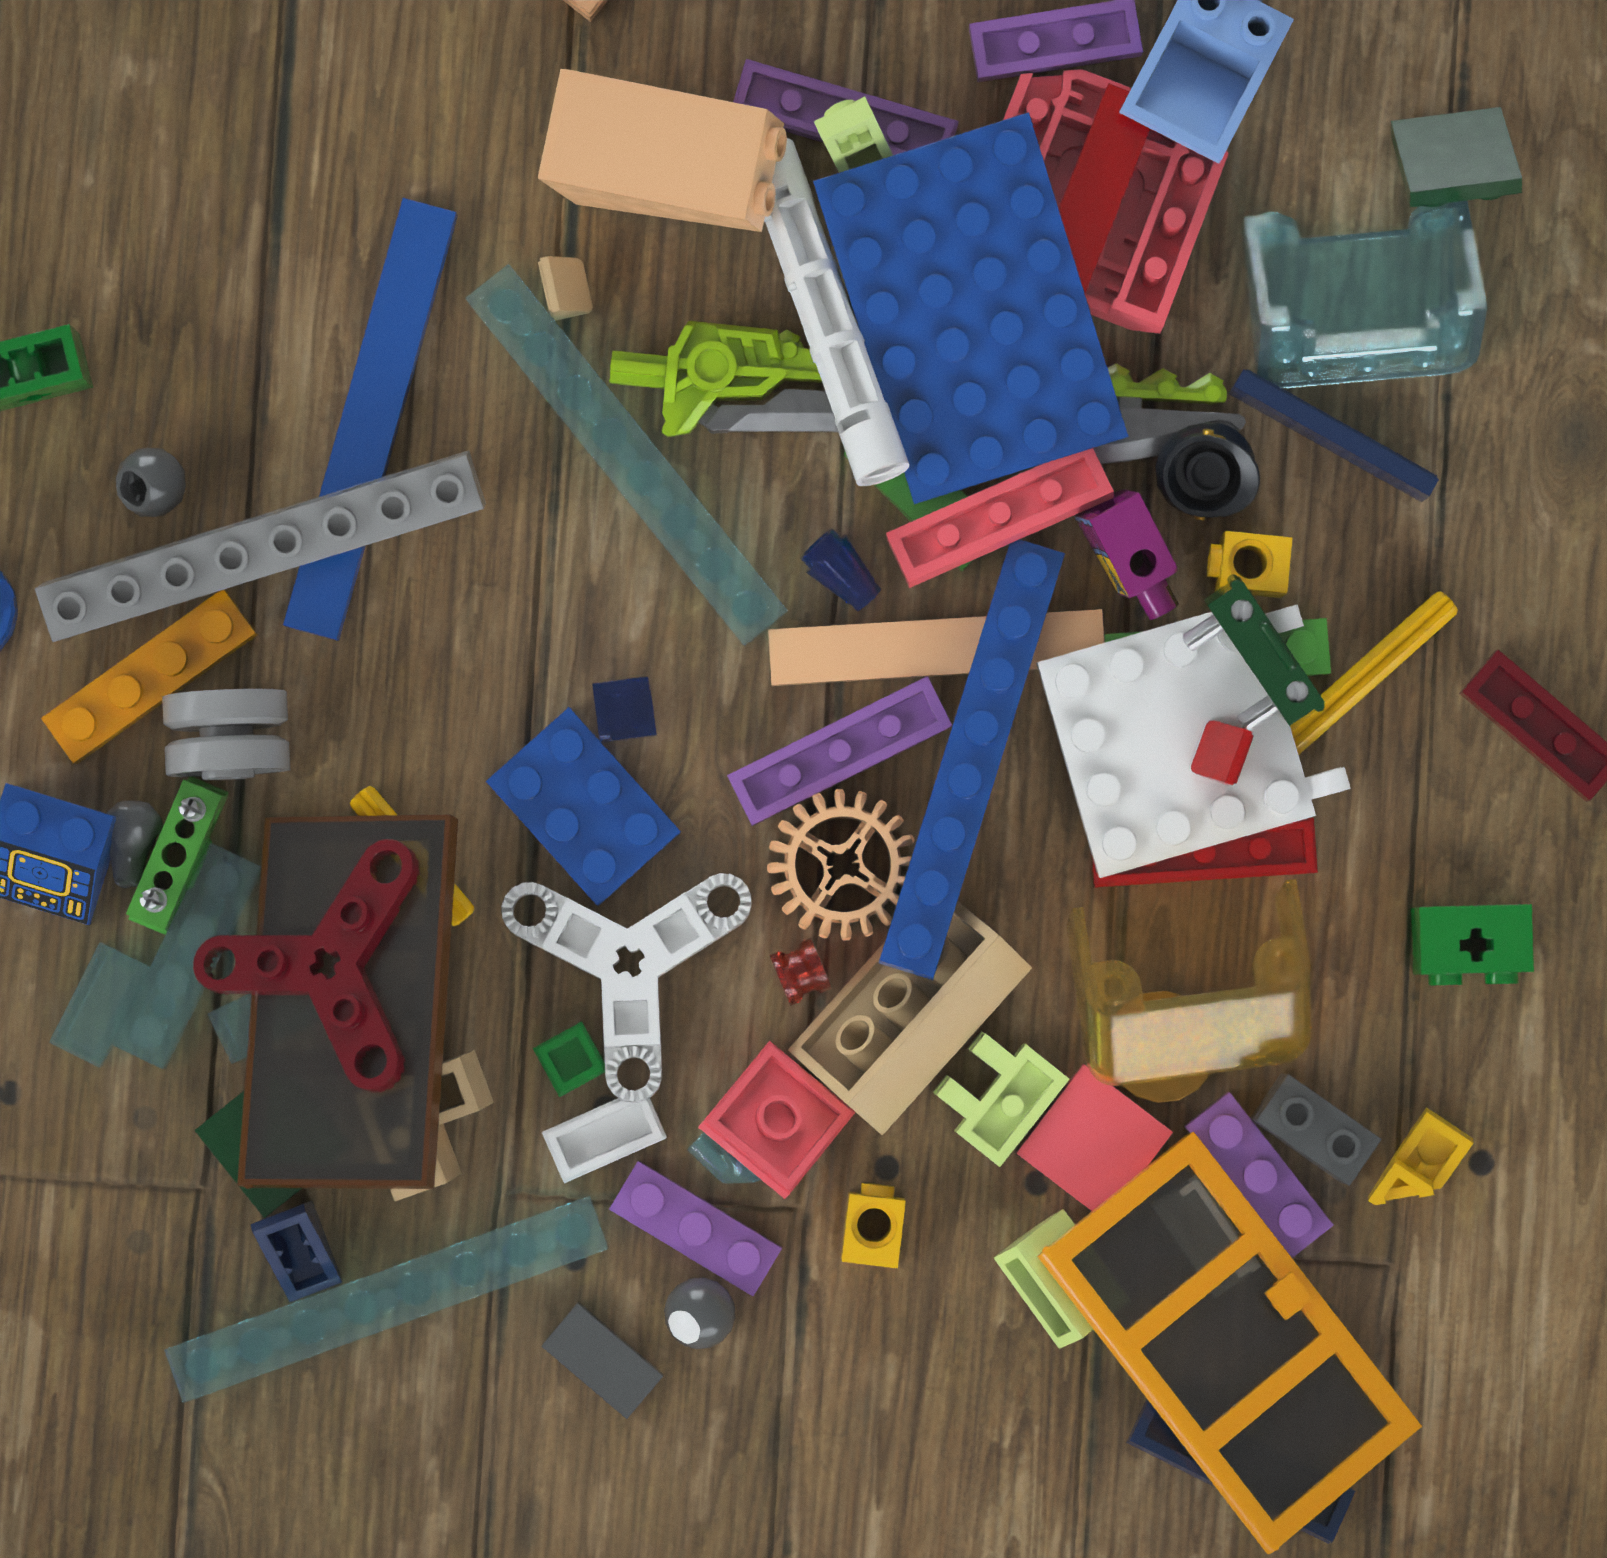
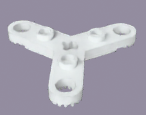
[501,873,752,1103]

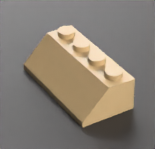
[788,901,1032,1135]

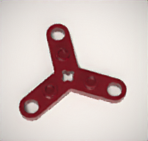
[193,839,420,1093]

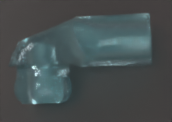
[687,1132,761,1184]

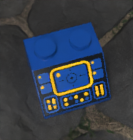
[0,783,116,925]

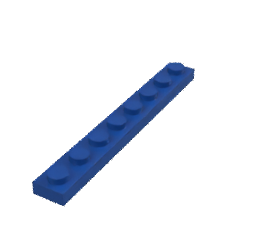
[879,540,1065,980]

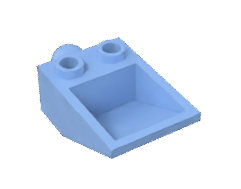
[1119,0,1294,164]

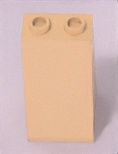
[538,69,787,232]

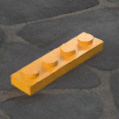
[41,589,258,765]

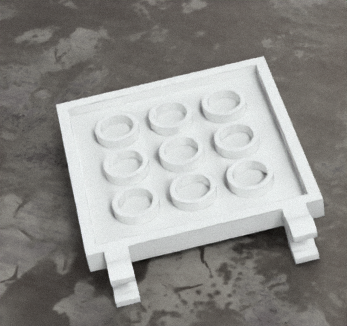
[1036,604,1351,878]

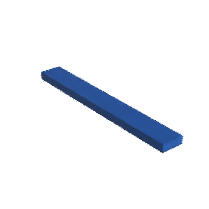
[283,198,458,641]

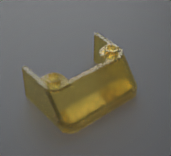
[1066,879,1311,1086]

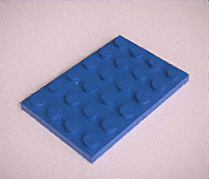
[813,112,1129,504]

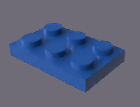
[486,707,681,907]

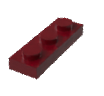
[1459,650,1607,802]

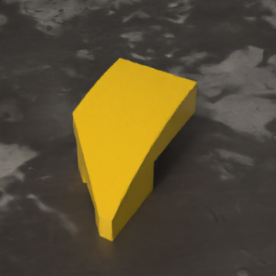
[1368,1107,1474,1205]

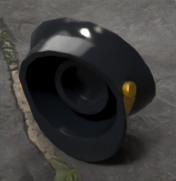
[1155,422,1260,520]

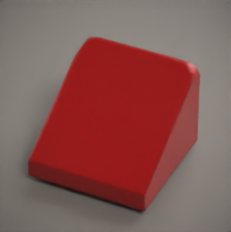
[1191,720,1254,786]

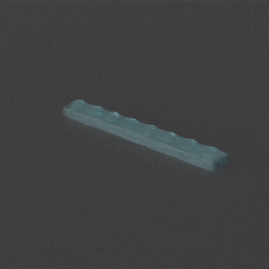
[465,264,788,647]
[164,1195,609,1403]

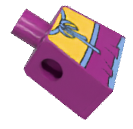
[1074,489,1179,620]

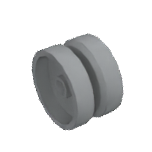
[162,689,290,780]

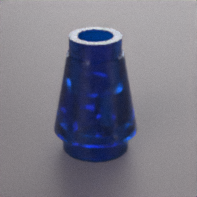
[800,528,881,612]

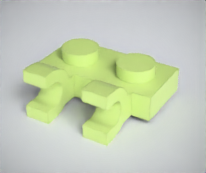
[933,1031,1069,1167]

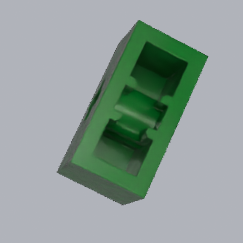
[0,324,93,411]
[1411,904,1534,986]

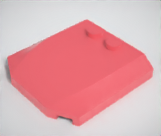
[1003,69,1229,334]

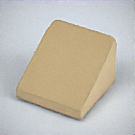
[538,256,593,321]

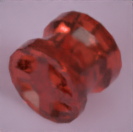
[769,938,832,1006]

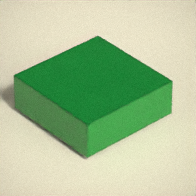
[532,1021,605,1098]

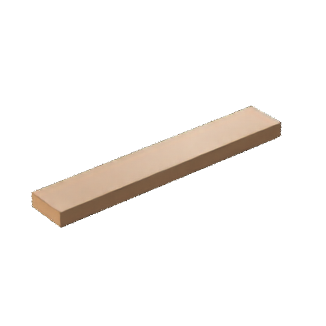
[768,609,1104,686]

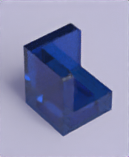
[592,677,657,743]

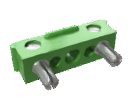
[126,777,229,936]

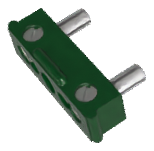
[1182,574,1325,731]

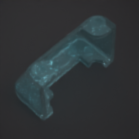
[1243,200,1488,388]

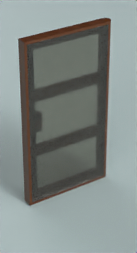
[237,814,458,1189]

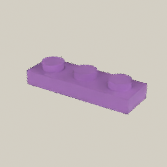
[969,0,1143,82]
[1184,1092,1333,1258]
[609,1160,782,1296]

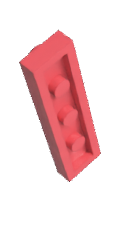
[886,448,1114,588]

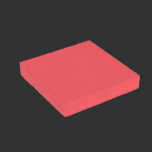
[698,1040,856,1199]
[1015,1064,1173,1211]

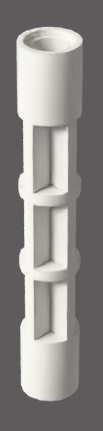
[764,138,909,486]

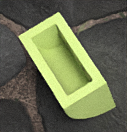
[994,1209,1129,1349]

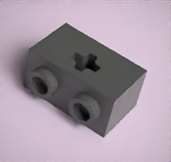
[1250,1073,1382,1186]

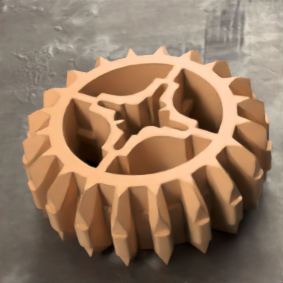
[767,789,915,941]

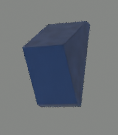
[251,1200,342,1302]

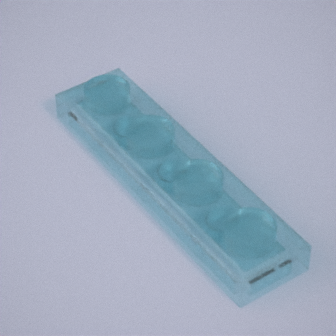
[112,843,261,1069]

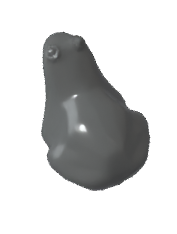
[106,800,163,888]

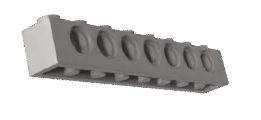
[35,450,486,643]

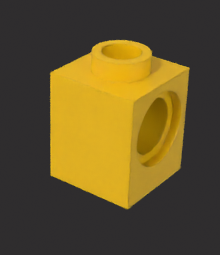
[1207,531,1293,598]
[841,1183,906,1268]

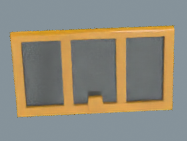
[1037,1131,1422,1554]

